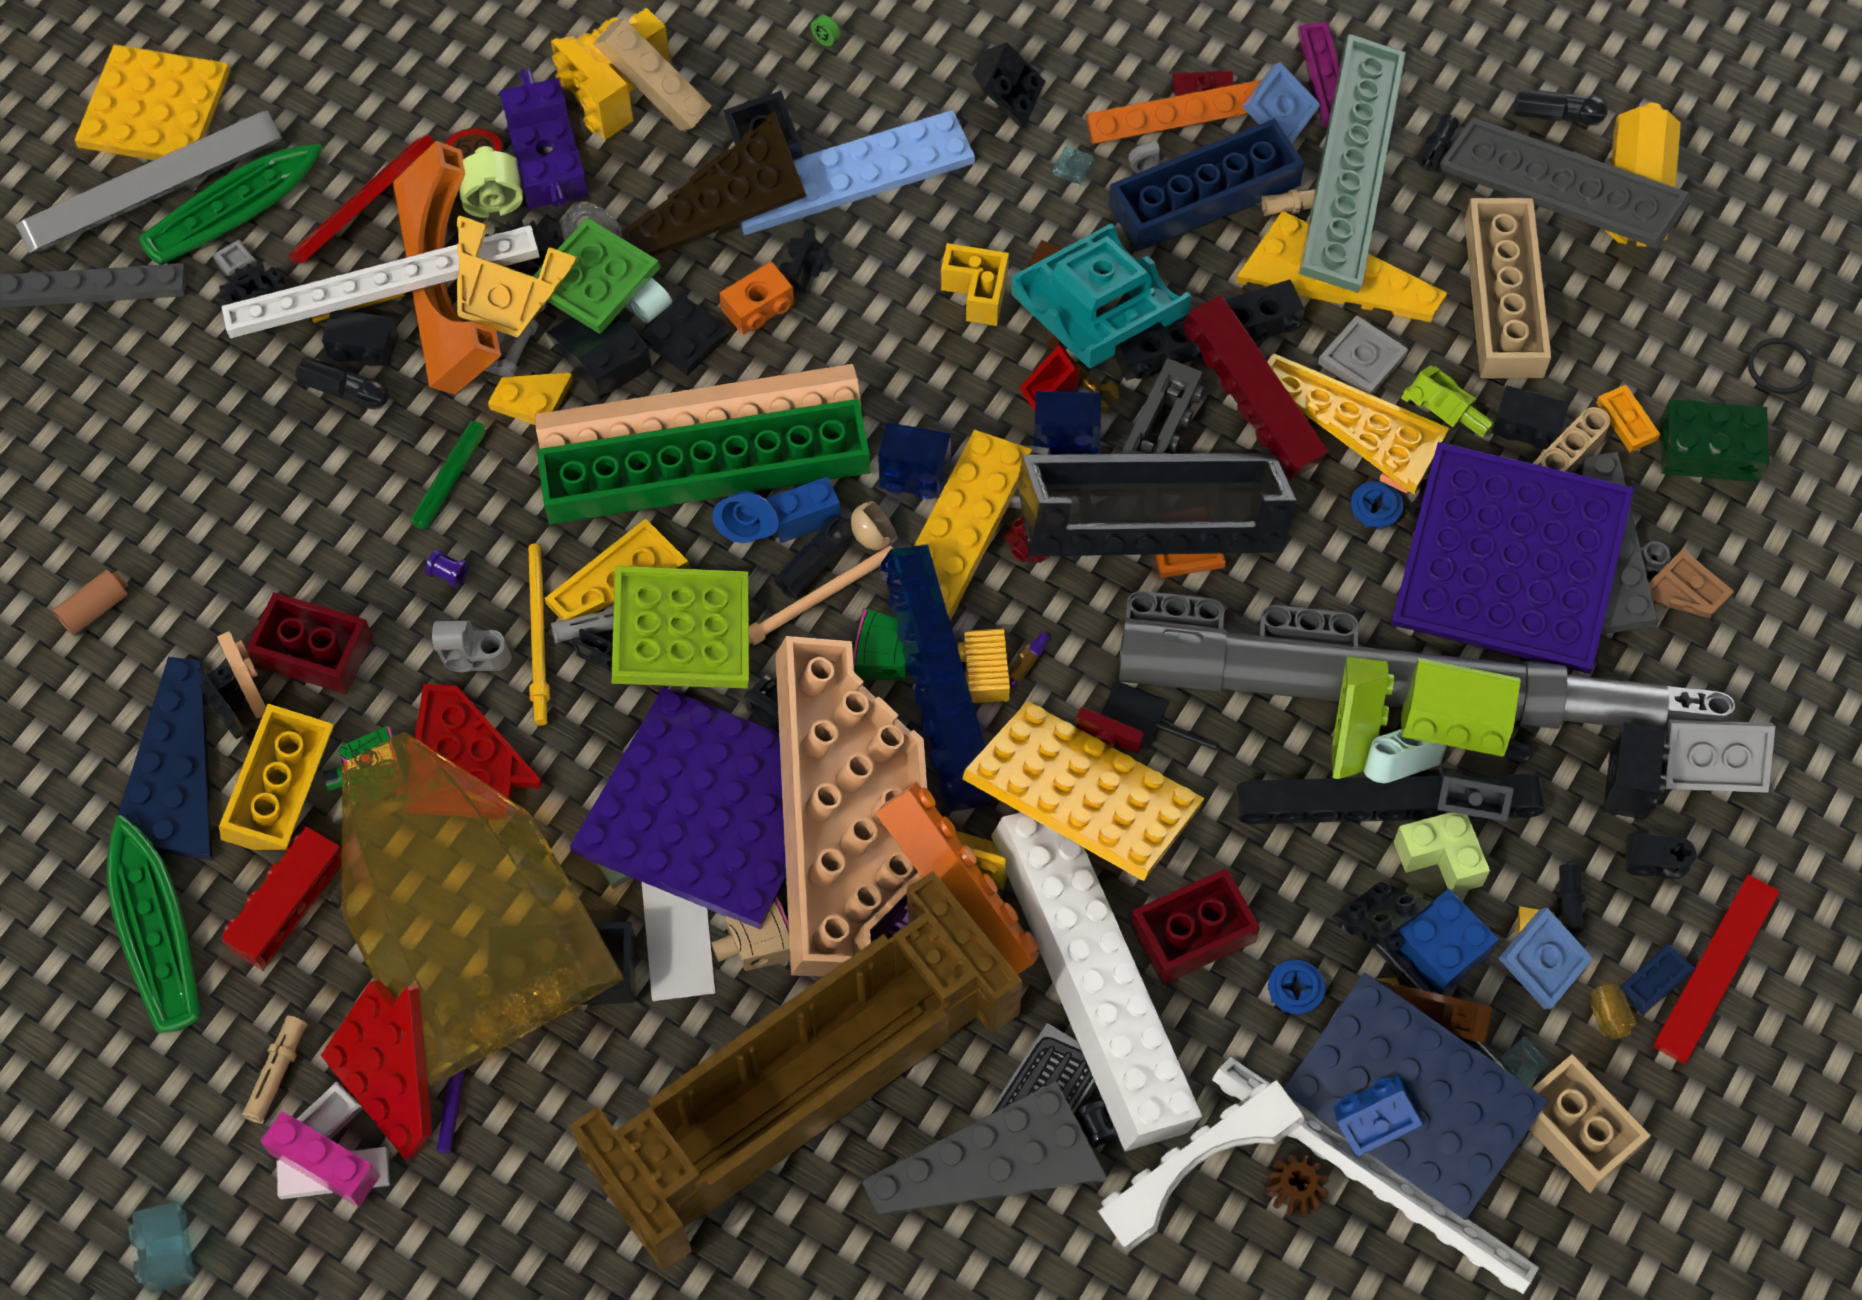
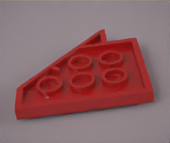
[404,684,542,819]
[320,979,432,1160]

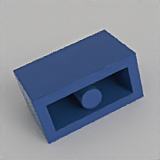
[766,476,841,544]

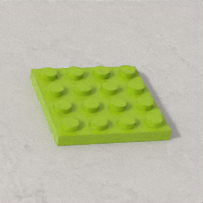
[611,566,749,689]

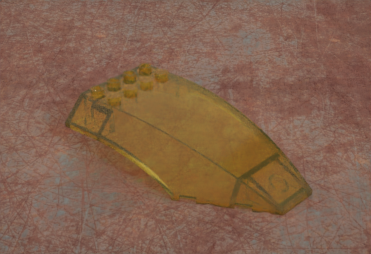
[342,731,624,1087]

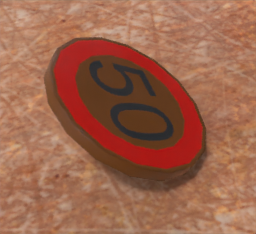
[444,128,504,160]

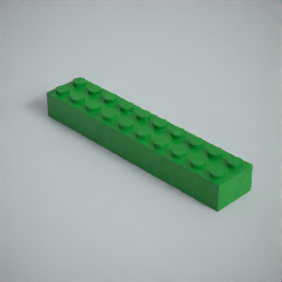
[536,399,870,525]

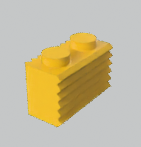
[958,628,1010,704]

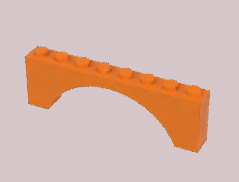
[393,141,501,395]

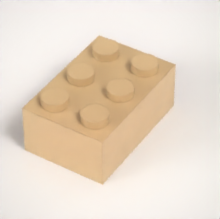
[1529,1054,1651,1193]

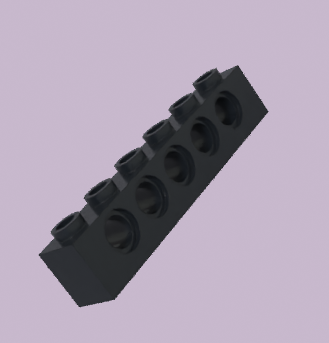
[1114,279,1305,381]

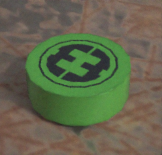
[811,15,840,46]

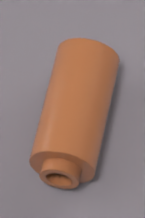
[52,569,129,636]

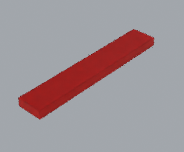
[289,135,435,264]
[1652,874,1780,1065]

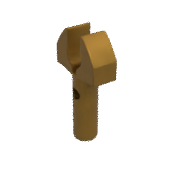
[1076,364,1119,413]

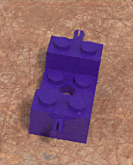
[499,68,588,209]

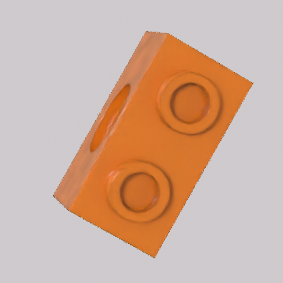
[719,261,794,335]

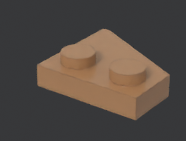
[1649,549,1734,618]

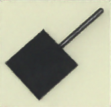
[1101,681,1219,751]

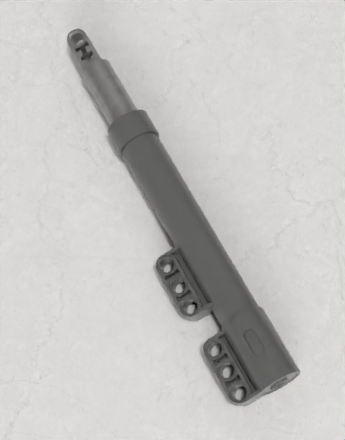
[1119,591,1735,732]

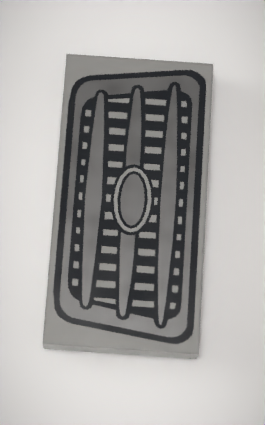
[986,1023,1096,1117]

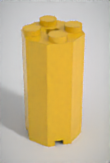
[1605,103,1681,247]

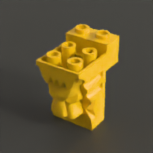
[551,8,671,140]

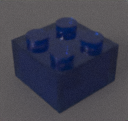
[1033,391,1101,455]
[878,422,951,499]

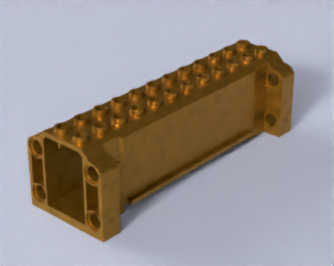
[569,871,1022,1272]

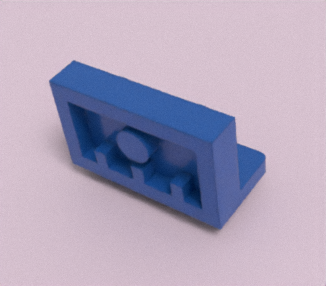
[1334,1075,1423,1157]

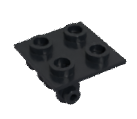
[198,666,251,746]
[1332,882,1433,951]

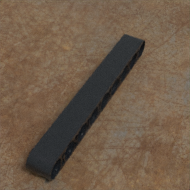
[1236,774,1545,824]

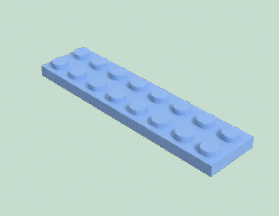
[739,110,975,236]

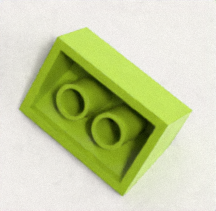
[1331,656,1394,779]
[1401,658,1521,757]

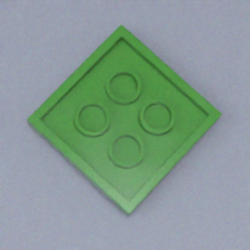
[533,218,661,334]

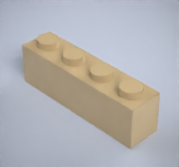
[593,18,711,130]

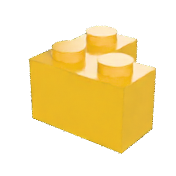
[941,243,1009,326]

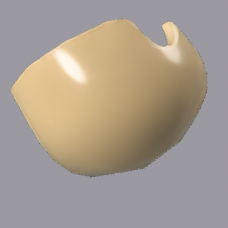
[851,501,898,551]

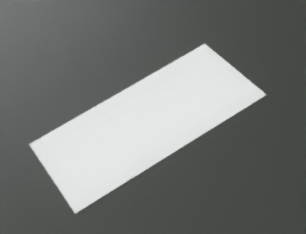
[642,882,715,1001]

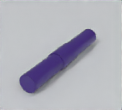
[436,1059,466,1154]

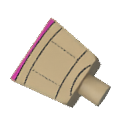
[711,896,790,971]

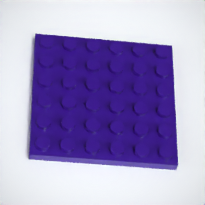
[1391,442,1634,674]
[570,687,787,929]

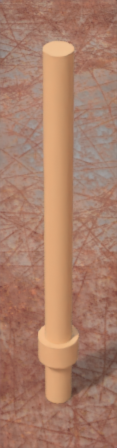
[749,545,896,646]

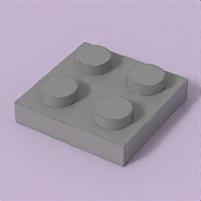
[1318,315,1408,395]

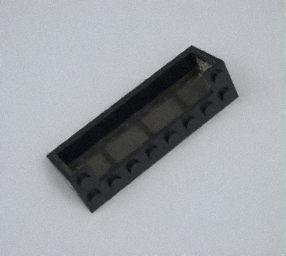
[1018,453,1296,556]

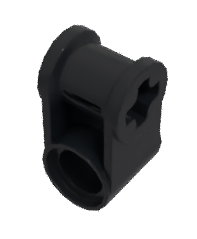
[1625,832,1696,879]

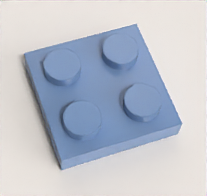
[1242,62,1321,144]
[1498,908,1593,1009]

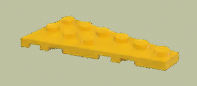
[1236,211,1447,322]
[1268,353,1450,495]

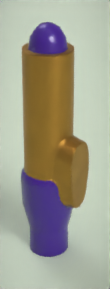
[1009,632,1050,687]

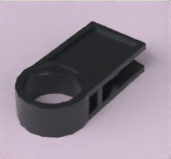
[573,629,613,672]

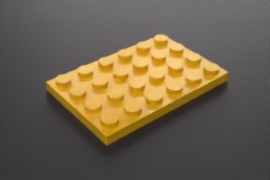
[962,701,1204,881]

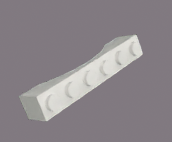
[1098,1080,1304,1253]

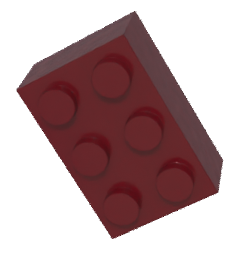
[246,592,373,695]
[1130,868,1260,985]

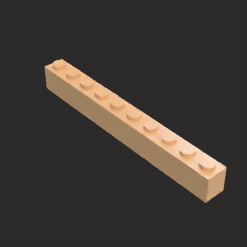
[535,364,861,449]

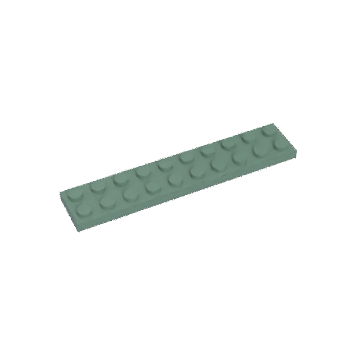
[1298,34,1406,293]

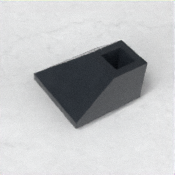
[972,42,1046,128]

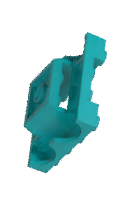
[1011,223,1191,369]

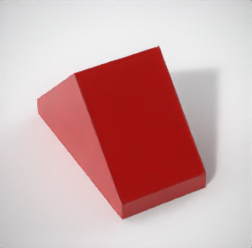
[1019,345,1079,412]

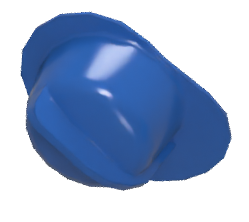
[712,490,779,543]

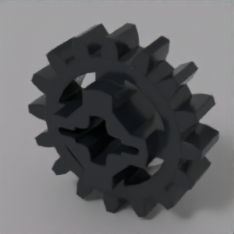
[218,263,288,306]

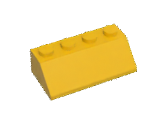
[219,704,334,850]

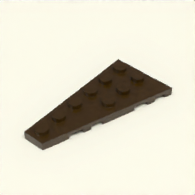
[621,111,807,257]

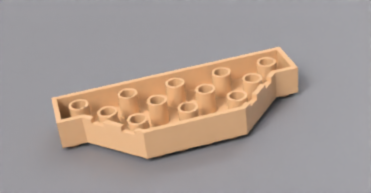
[776,636,927,977]

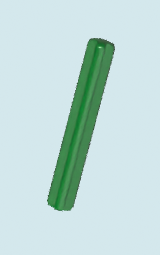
[410,420,486,530]

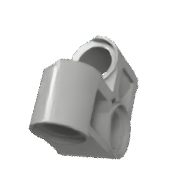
[432,621,512,673]

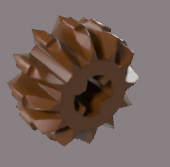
[1266,1154,1329,1217]

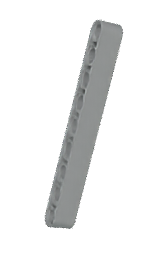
[16,111,282,254]

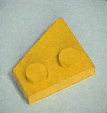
[488,372,573,425]

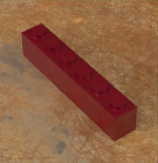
[1183,295,1328,481]

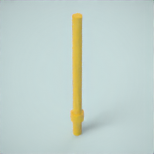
[528,543,550,726]

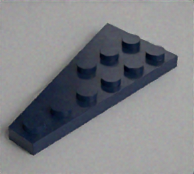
[118,656,213,861]

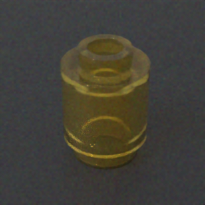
[1590,983,1636,1040]

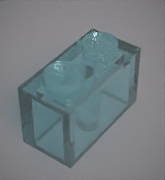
[129,1201,195,1292]

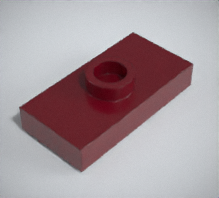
[1172,71,1234,97]
[1076,707,1144,754]

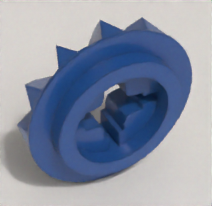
[1350,481,1403,530]
[1267,960,1325,1016]

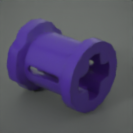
[425,548,469,589]

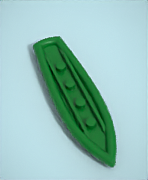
[139,144,323,265]
[107,814,201,1033]

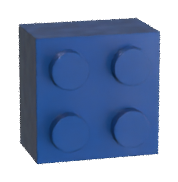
[1396,889,1499,995]

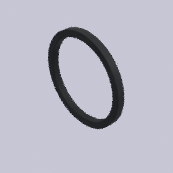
[1748,338,1813,394]

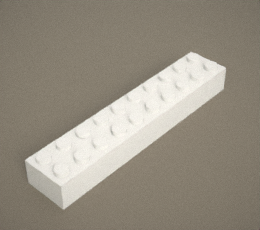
[991,812,1202,1151]

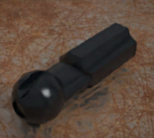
[1514,88,1608,126]
[295,356,389,410]
[774,516,853,600]

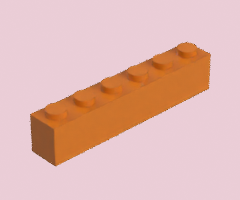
[876,782,1040,975]

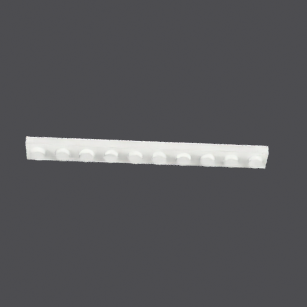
[221,225,540,338]
[1212,1057,1539,1294]

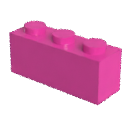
[260,1111,380,1207]

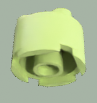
[459,146,523,218]

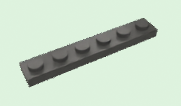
[0,263,186,308]

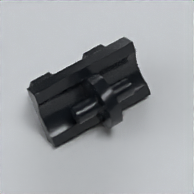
[779,229,833,293]

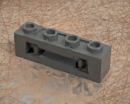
[1121,358,1205,454]

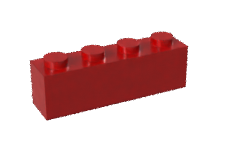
[221,826,346,971]

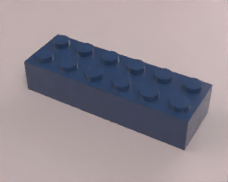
[1108,118,1304,252]

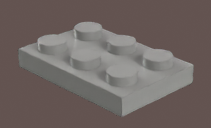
[1663,719,1776,793]

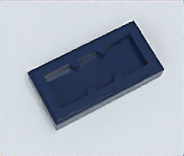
[1617,943,1694,1016]

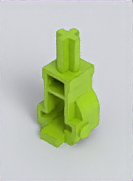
[1401,365,1494,438]

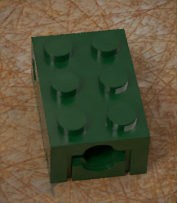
[1660,399,1769,482]

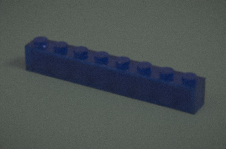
[880,544,995,812]

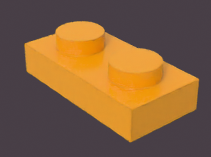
[1596,385,1660,453]

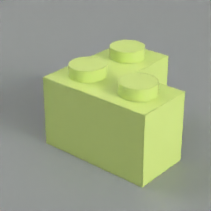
[1394,812,1490,894]

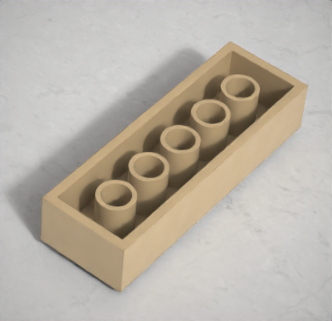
[1464,198,1551,378]

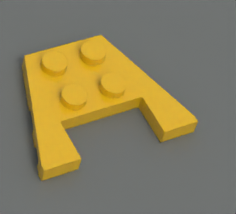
[457,215,578,338]

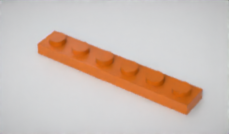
[1086,80,1262,145]

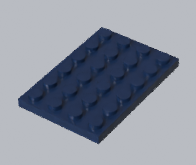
[1284,972,1549,1220]

